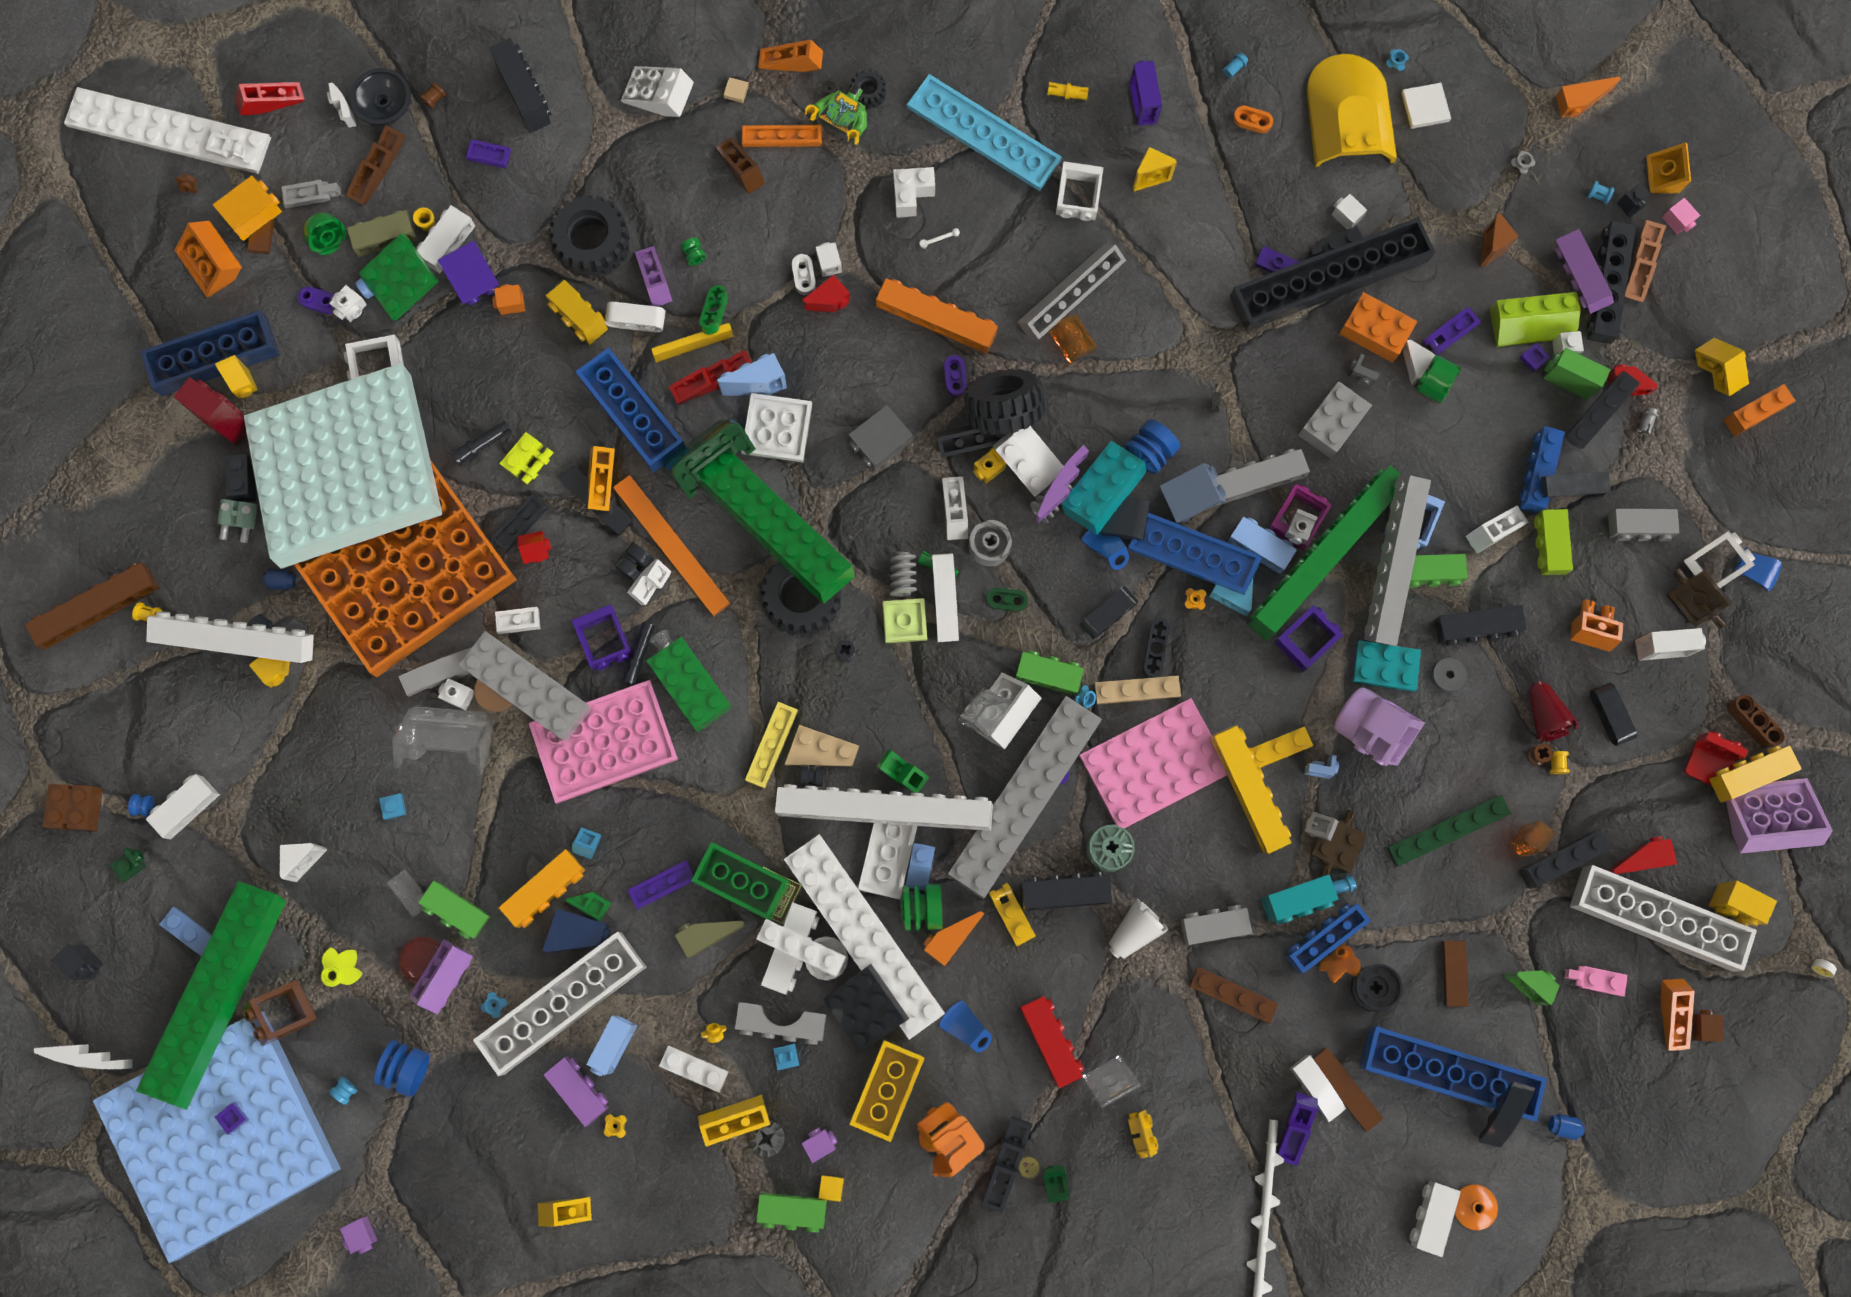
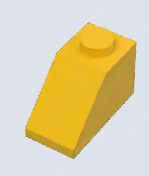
[215,355,258,398]
[249,657,290,688]
[538,1197,591,1227]

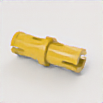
[1047,82,1089,101]

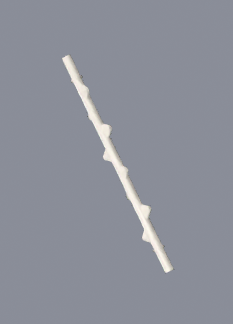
[1247,1119,1284,1297]

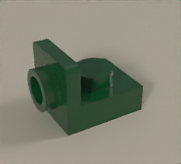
[110,848,147,882]

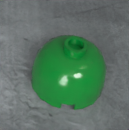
[303,212,346,255]

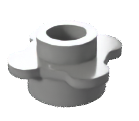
[1511,151,1535,174]

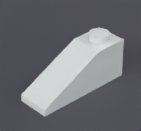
[942,477,968,540]
[1465,506,1529,553]

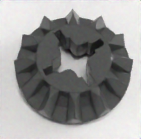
[749,1121,785,1157]

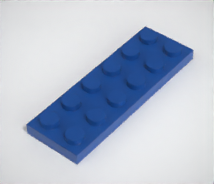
[1128,513,1262,595]

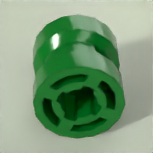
[680,237,707,266]

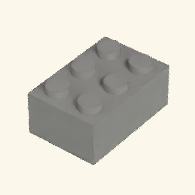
[1298,381,1372,459]

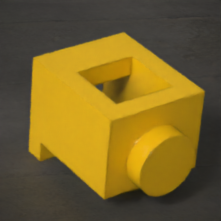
[973,448,1007,483]

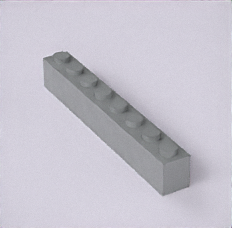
[1364,475,1431,646]

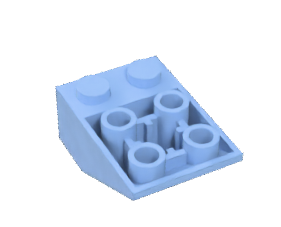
[717,353,787,396]

